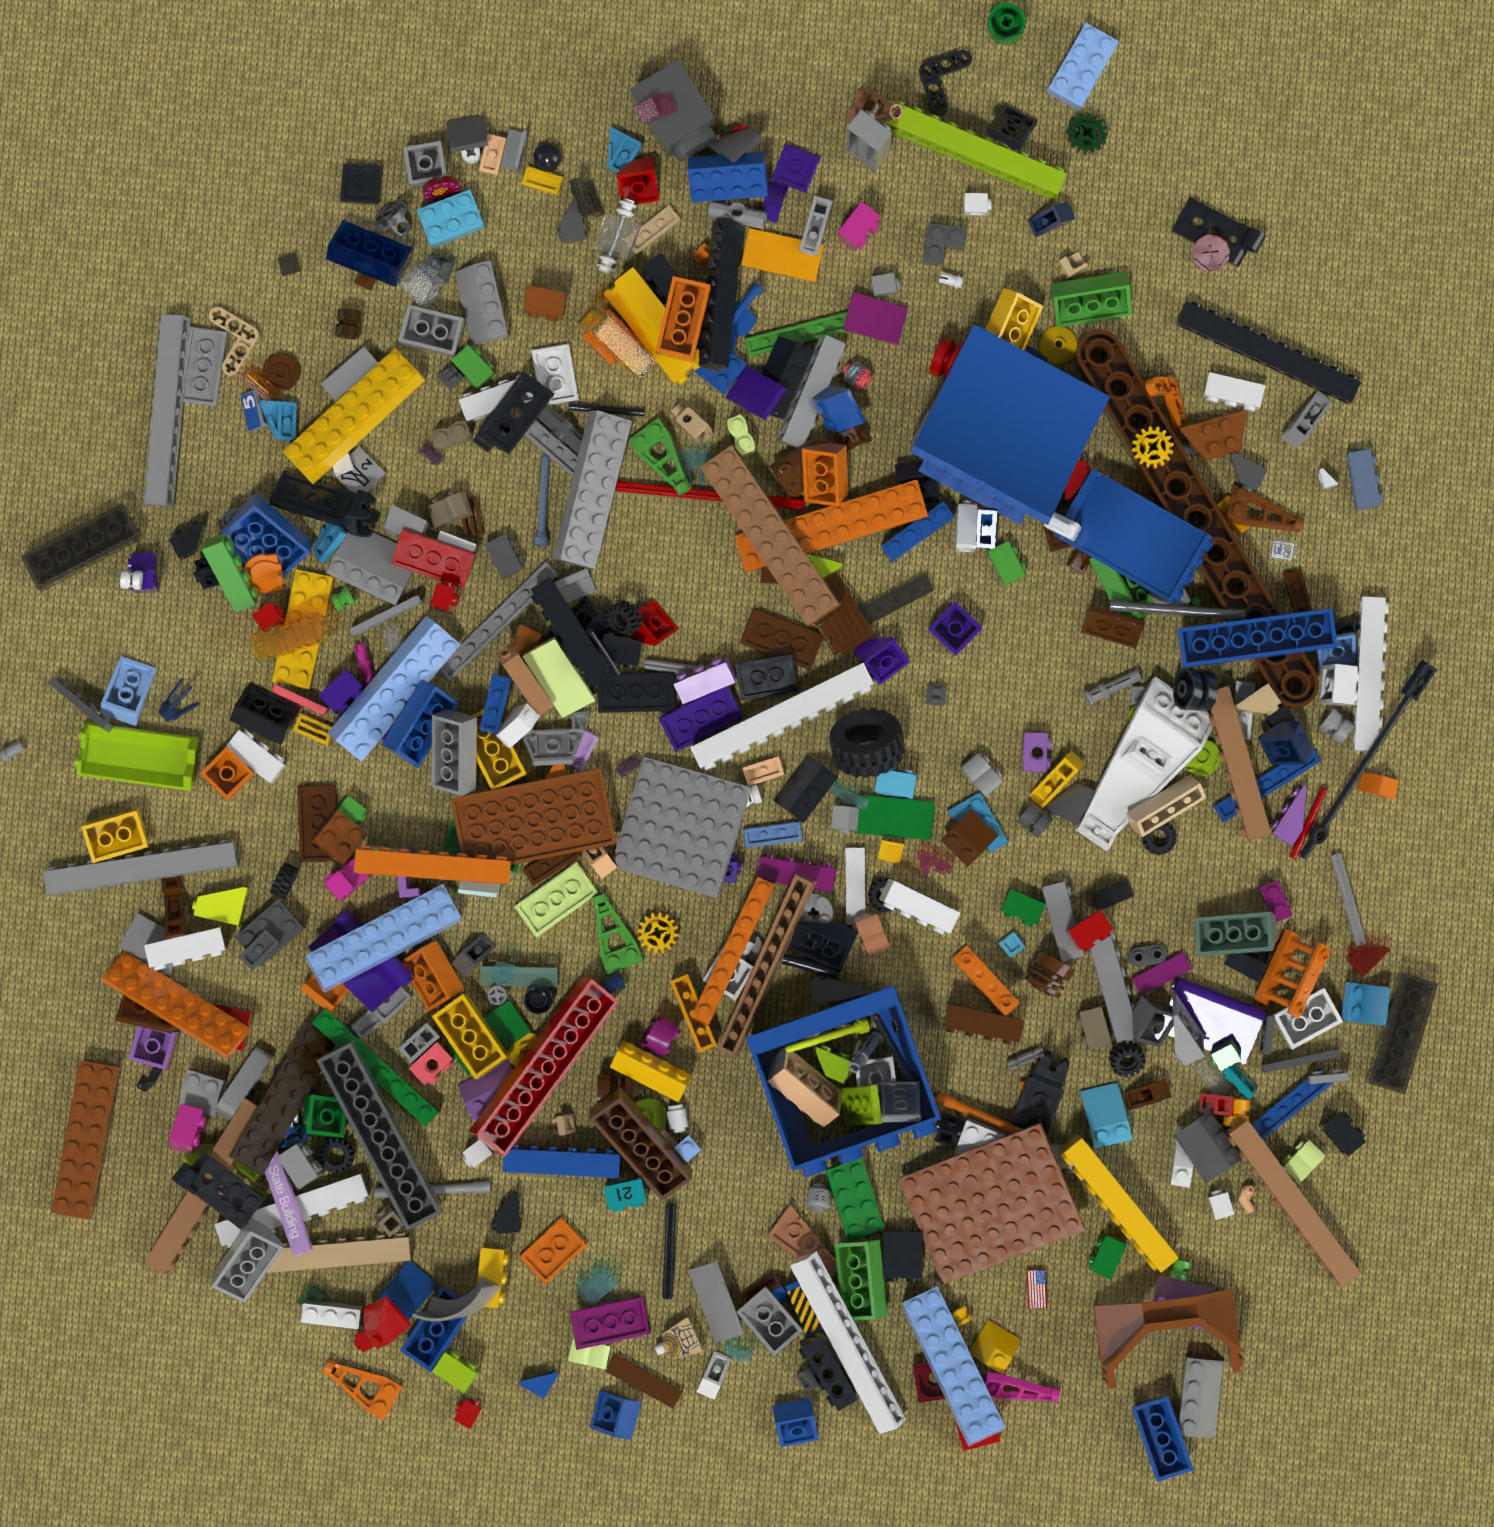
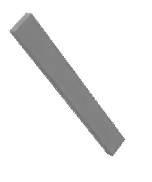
[439,562,559,682]

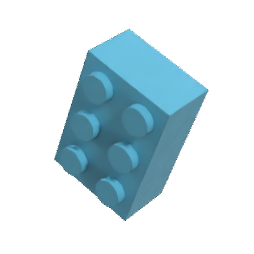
[417,190,485,249]

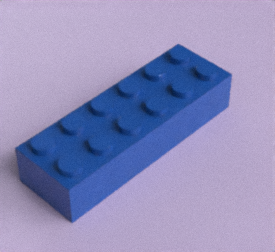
[503,1144,621,1178]

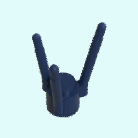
[158,679,199,722]

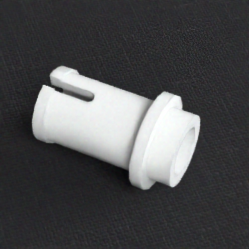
[939,271,964,289]

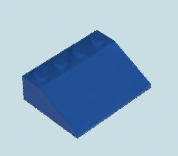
[217,494,312,576]

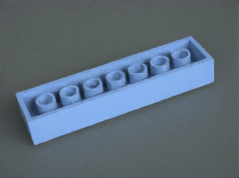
[328,615,461,762]
[306,884,461,993]
[901,1286,1005,1447]

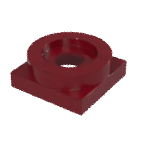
[912,1361,945,1403]

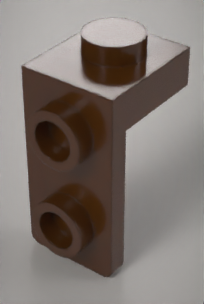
[829,424,872,452]

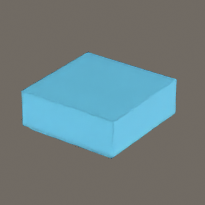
[999,932,1025,958]

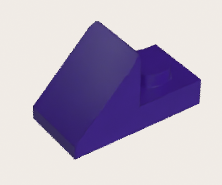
[761,181,788,224]

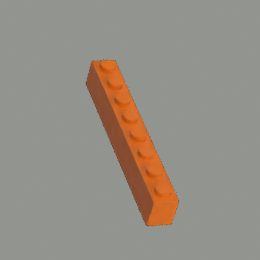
[354,846,511,885]
[691,877,775,1026]

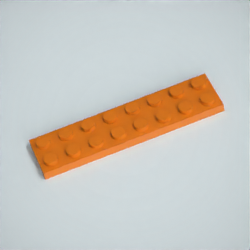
[102,951,250,1058]

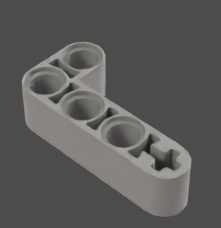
[216,1046,274,1121]

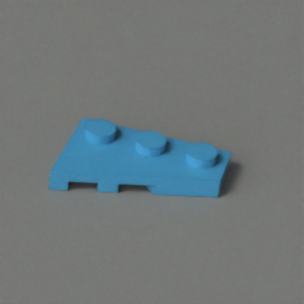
[946,793,1008,852]

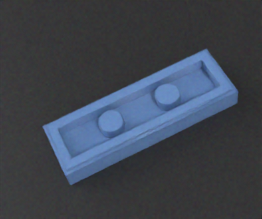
[743,821,802,848]

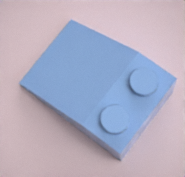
[100,656,157,726]

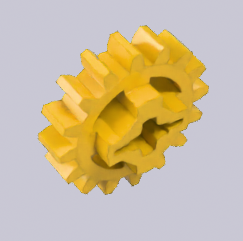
[1131,426,1174,469]
[637,912,679,954]

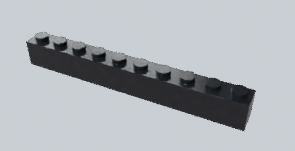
[1176,301,1361,405]

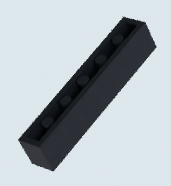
[530,577,613,687]

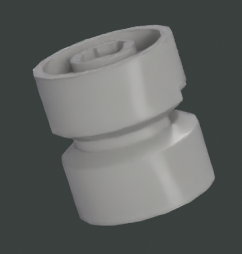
[1318,709,1355,745]

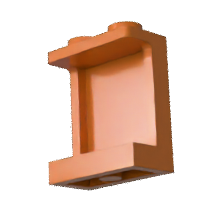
[300,974,350,1013]

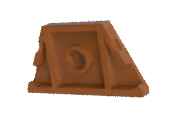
[1178,410,1247,462]

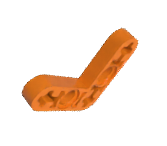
[1145,377,1188,433]

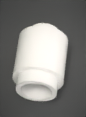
[666,1104,688,1133]

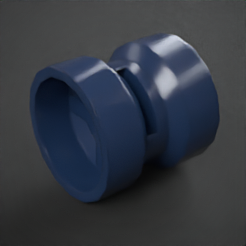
[601,970,626,994]

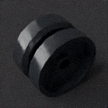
[1173,668,1218,711]

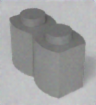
[960,753,1003,797]

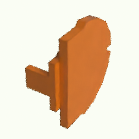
[244,553,284,593]

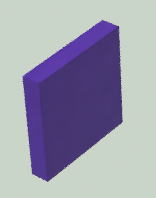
[771,144,821,194]

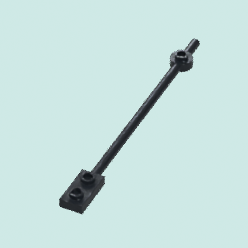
[1300,660,1437,860]

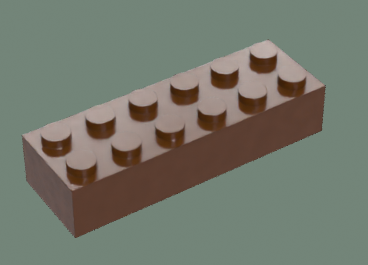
[589,1087,692,1201]

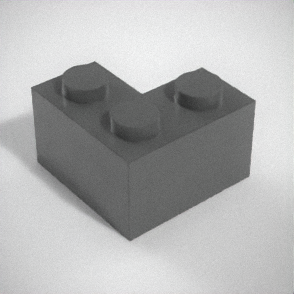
[923,223,966,267]

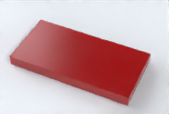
[391,528,476,589]

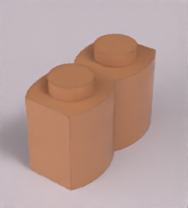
[852,910,890,956]

